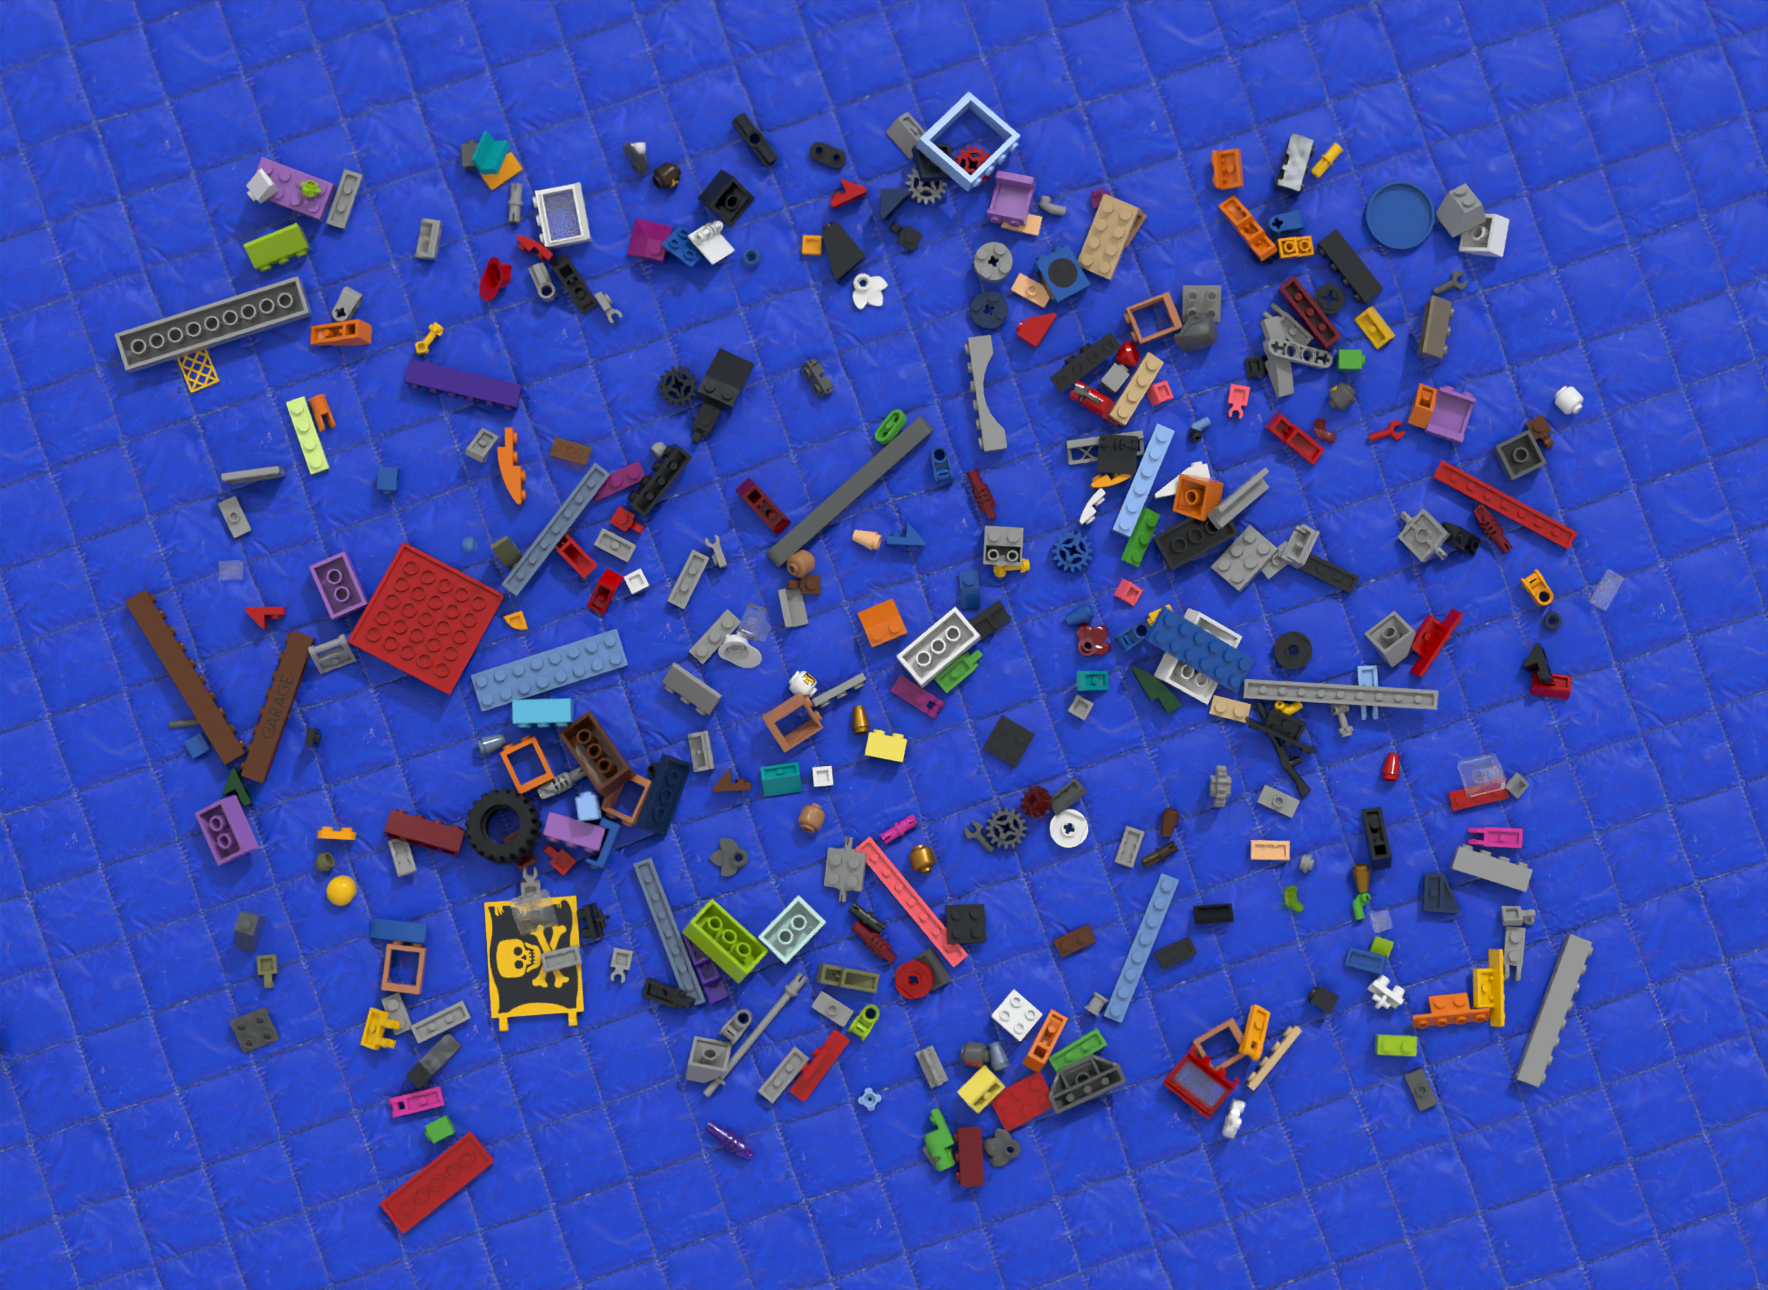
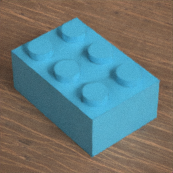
[512,699,574,728]

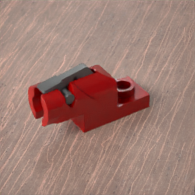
[1068,380,1119,427]

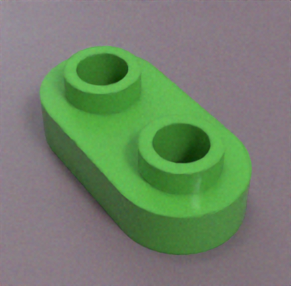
[875,409,907,445]

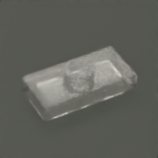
[1588,569,1624,611]

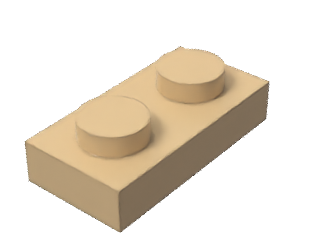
[1209,695,1251,723]

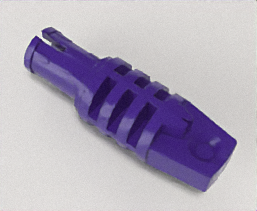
[705,1120,755,1161]

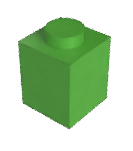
[1337,350,1365,371]
[424,1114,456,1144]

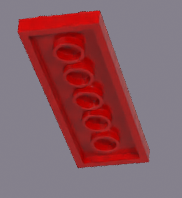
[380,1131,495,1234]

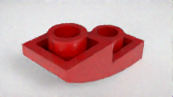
[516,235,555,262]

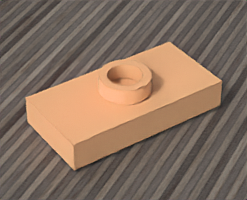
[1001,214,1042,236]
[1011,273,1049,308]
[1250,840,1290,860]

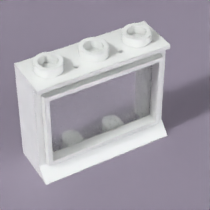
[533,182,592,249]

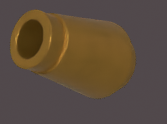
[852,705,871,735]
[1352,863,1371,892]

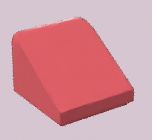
[1146,380,1174,406]
[1114,579,1143,607]

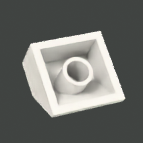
[1459,214,1509,257]

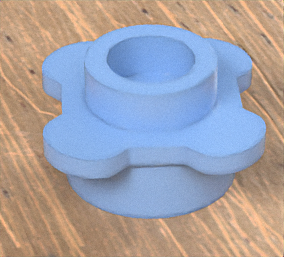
[858,1088,881,1111]

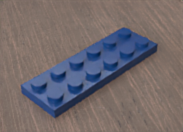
[1144,606,1254,694]

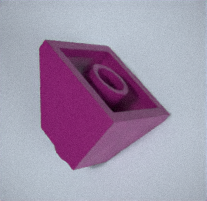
[627,218,673,264]

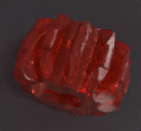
[1020,785,1053,819]

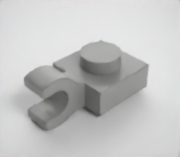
[594,291,623,324]
[705,535,728,568]
[1501,906,1536,926]

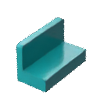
[472,131,511,175]
[760,762,802,797]

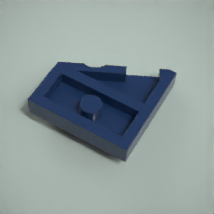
[1423,873,1461,913]

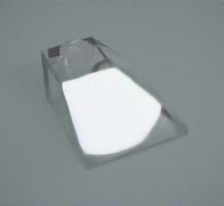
[1457,753,1506,798]
[510,888,559,936]

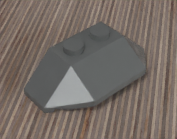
[1048,1054,1127,1114]

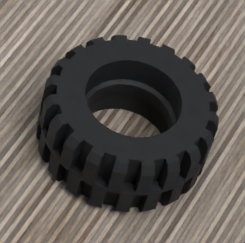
[465,788,542,865]

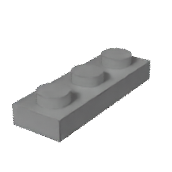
[326,169,364,230]
[667,549,710,610]
[689,609,742,664]
[812,672,866,708]
[410,1000,471,1044]
[758,1046,810,1104]

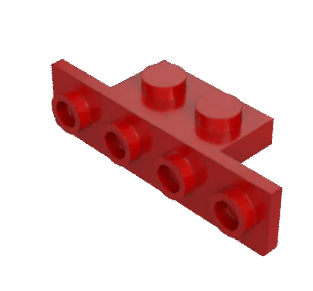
[1410,609,1463,677]
[789,1029,849,1102]

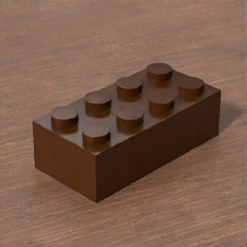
[558,711,636,798]

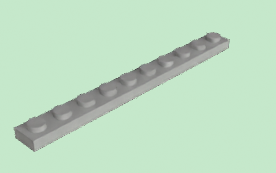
[1244,679,1438,710]

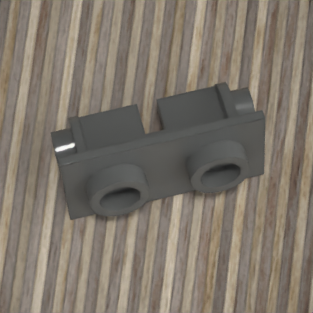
[801,358,834,399]

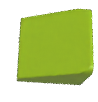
[1369,936,1394,960]

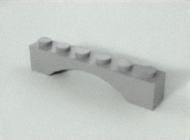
[964,335,1007,453]

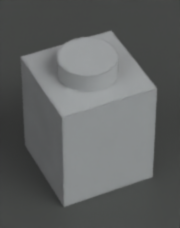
[1100,363,1130,395]

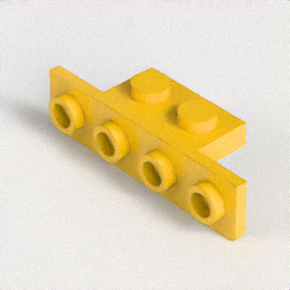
[1473,949,1505,1027]

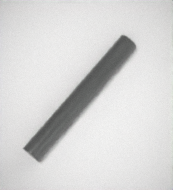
[169,716,228,729]

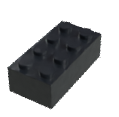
[1152,500,1239,572]

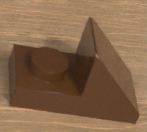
[712,768,752,792]

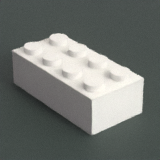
[896,607,981,688]

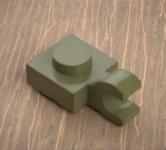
[257,954,278,988]

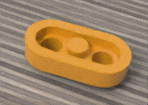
[317,827,356,840]

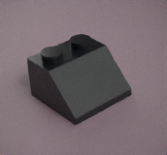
[697,169,755,227]

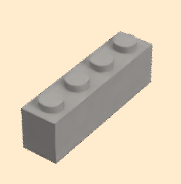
[1450,844,1533,892]

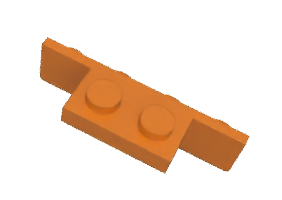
[1412,993,1490,1029]

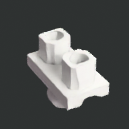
[1367,975,1405,1009]

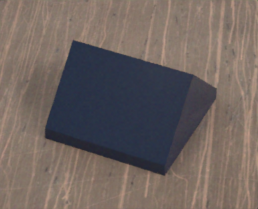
[881,189,911,225]

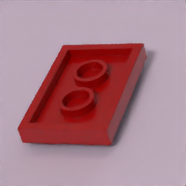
[991,1071,1053,1131]

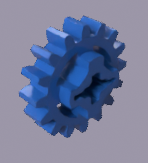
[1051,530,1093,572]

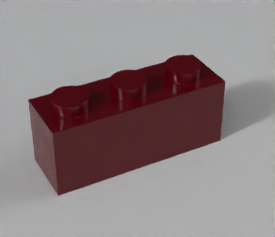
[954,1126,984,1187]

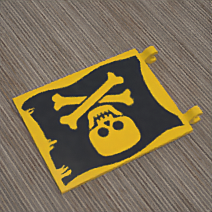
[484,896,584,1031]

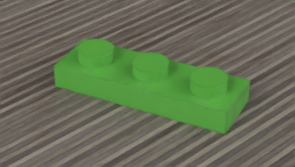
[1121,507,1160,568]
[1048,1028,1107,1073]

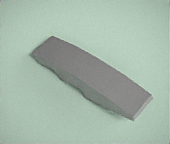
[1260,316,1294,398]

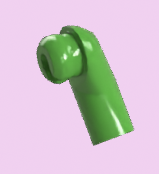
[1352,892,1371,920]

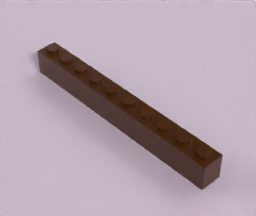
[125,590,247,766]

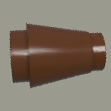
[1160,807,1180,837]

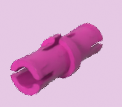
[880,814,918,845]

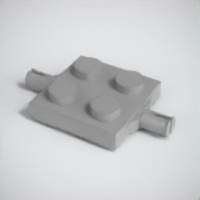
[1397,509,1450,563]
[824,836,867,902]

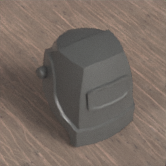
[1174,313,1218,352]

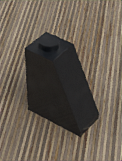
[822,221,866,283]

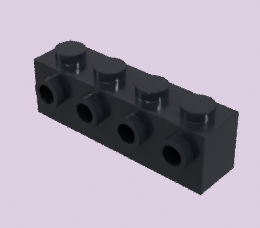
[627,443,693,517]

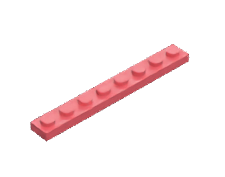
[855,837,968,967]

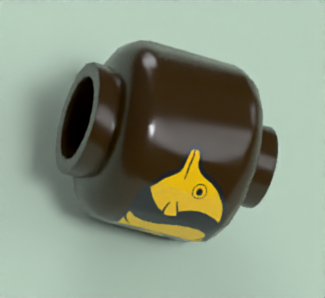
[652,162,681,191]

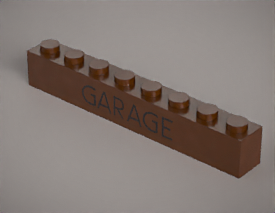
[240,630,316,783]

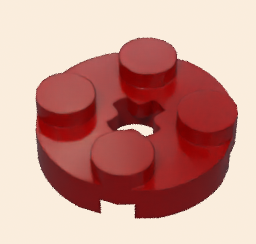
[895,959,934,999]

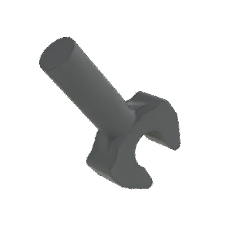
[1432,271,1469,296]
[964,821,995,853]

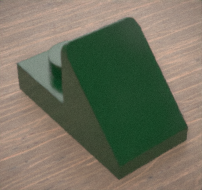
[222,768,254,806]

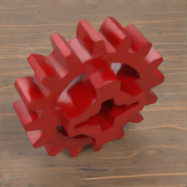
[955,145,991,187]

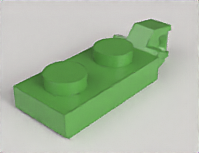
[934,650,983,694]

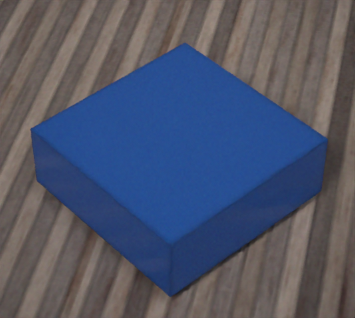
[184,733,211,759]

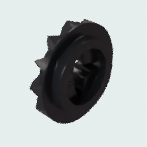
[1314,284,1345,314]

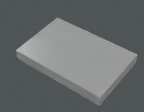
[221,466,285,485]

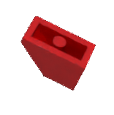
[1016,313,1057,349]
[587,568,624,615]

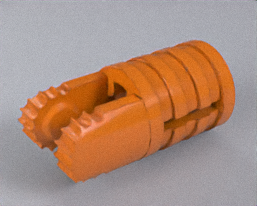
[308,394,336,431]

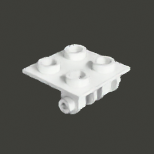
[688,221,735,265]
[991,989,1043,1042]

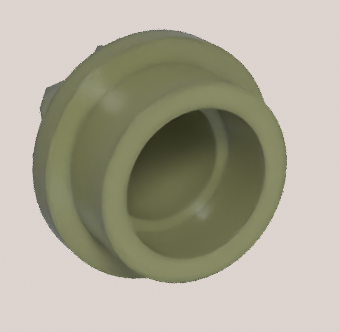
[315,852,335,871]

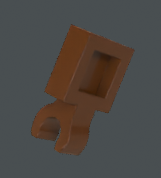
[1525,414,1554,449]
[787,575,821,595]

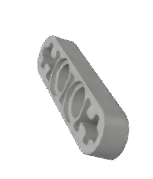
[1264,338,1332,369]

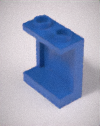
[585,818,623,870]

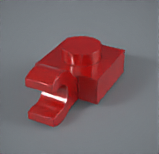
[609,506,645,534]
[543,843,576,875]

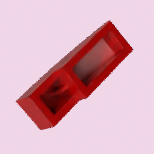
[1264,413,1325,465]
[555,533,598,579]

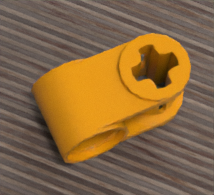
[1520,569,1553,607]

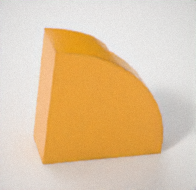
[504,611,528,630]

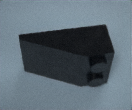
[696,348,755,414]

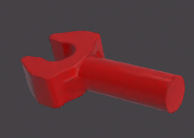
[1369,420,1405,442]

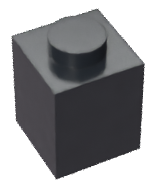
[1308,985,1340,1014]

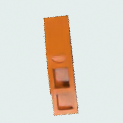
[497,428,526,506]

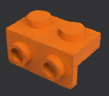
[1211,148,1244,190]

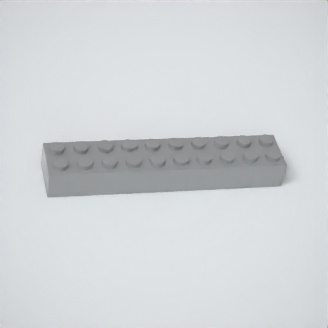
[115,276,312,373]

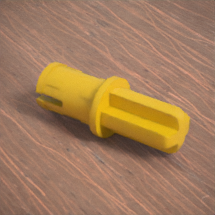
[1311,143,1343,178]

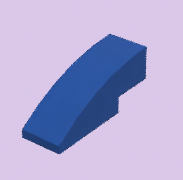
[370,918,429,943]

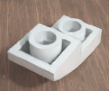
[1079,488,1106,525]

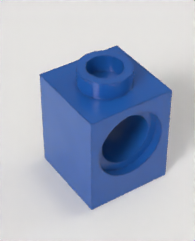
[377,466,400,495]

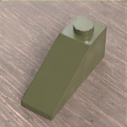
[490,535,523,569]

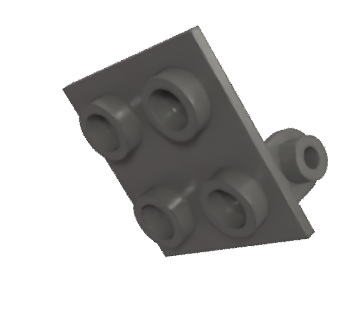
[229,1007,280,1053]

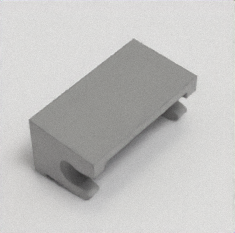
[415,218,443,261]
[1280,524,1320,569]
[688,731,715,772]

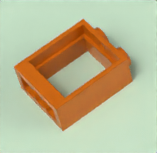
[500,735,555,794]

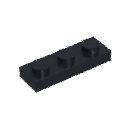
[1299,553,1359,594]

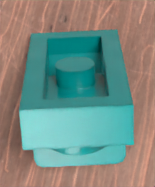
[1077,671,1109,691]

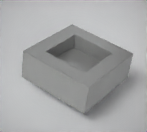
[1068,694,1094,721]
[1505,772,1530,799]

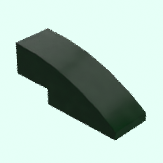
[1131,666,1181,714]

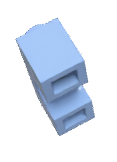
[576,792,603,821]

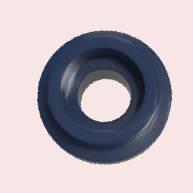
[1542,612,1562,631]

